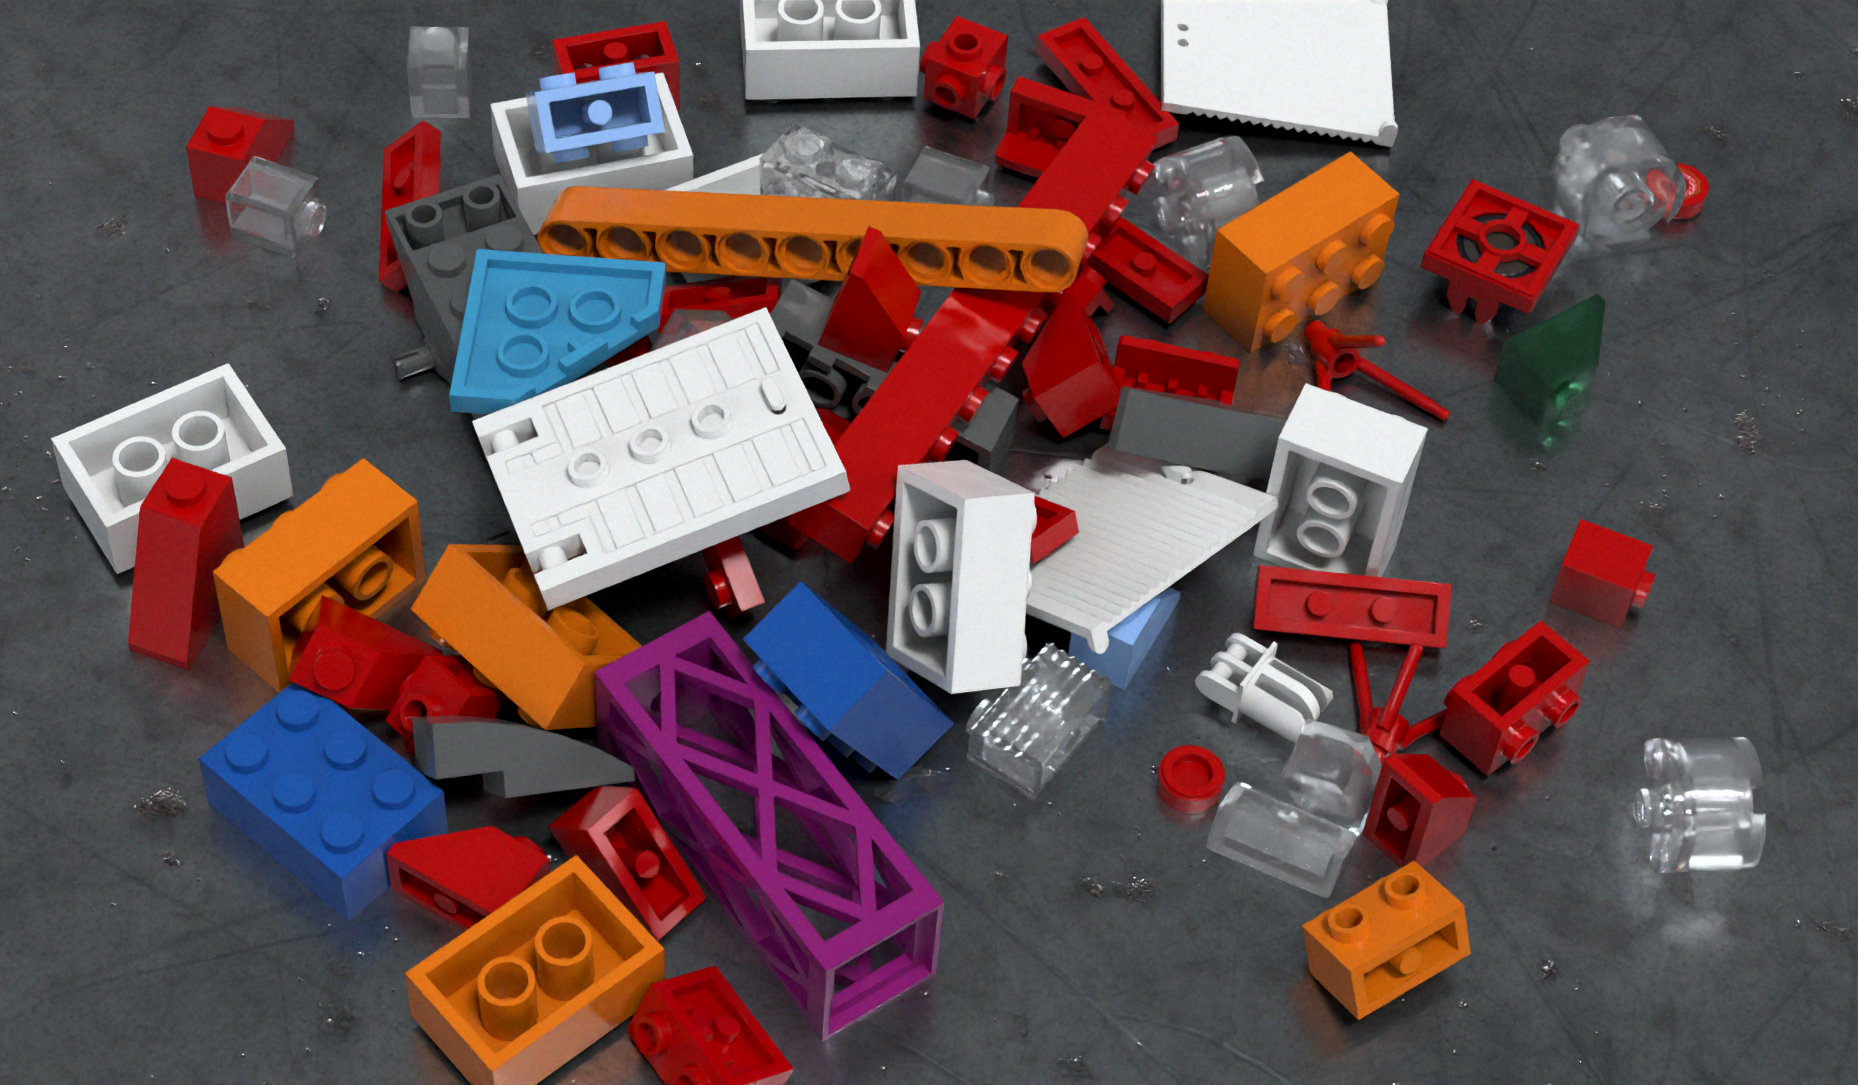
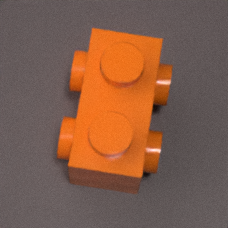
[1302,861,1471,1020]

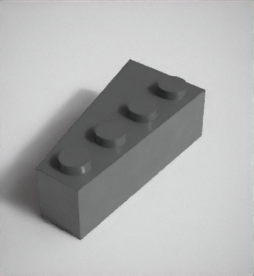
[770,278,1019,474]

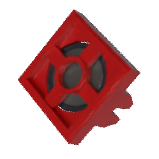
[1421,179,1580,325]

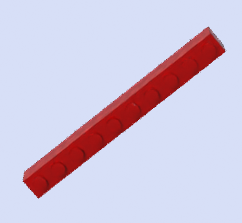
[787,101,1159,564]

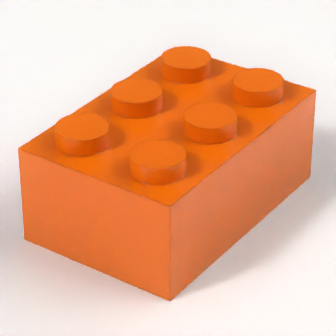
[1203,151,1400,354]
[213,458,426,693]
[411,544,642,731]
[405,855,665,1085]

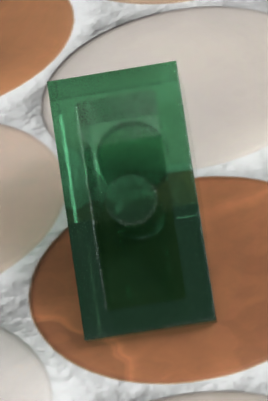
[1494,293,1605,427]

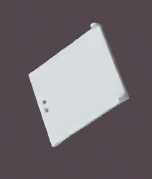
[1161,0,1398,147]
[1026,443,1279,654]

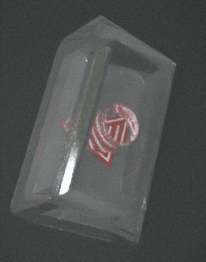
[1206,781,1359,898]

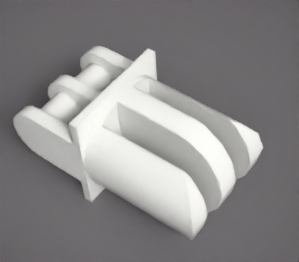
[1195,633,1333,745]

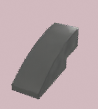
[1107,386,1289,480]
[412,715,635,798]

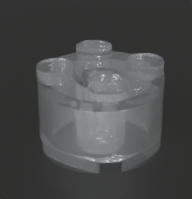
[1548,115,1686,252]
[1154,136,1265,269]
[1634,736,1766,874]

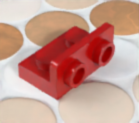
[627,966,794,1085]

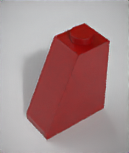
[128,458,245,671]

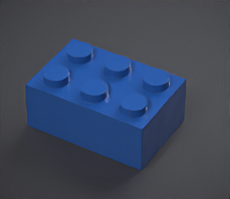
[743,581,954,780]
[198,682,448,922]

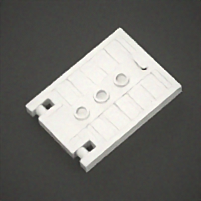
[472,307,851,610]

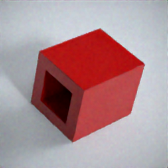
[1549,519,1656,629]

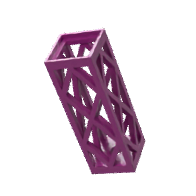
[594,611,944,1041]

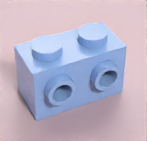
[525,62,665,163]

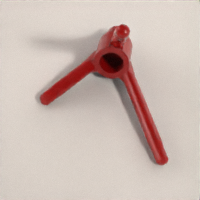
[1304,321,1450,421]
[1349,642,1447,780]

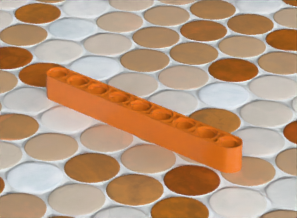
[537,186,1088,292]

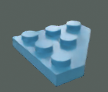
[449,249,666,414]

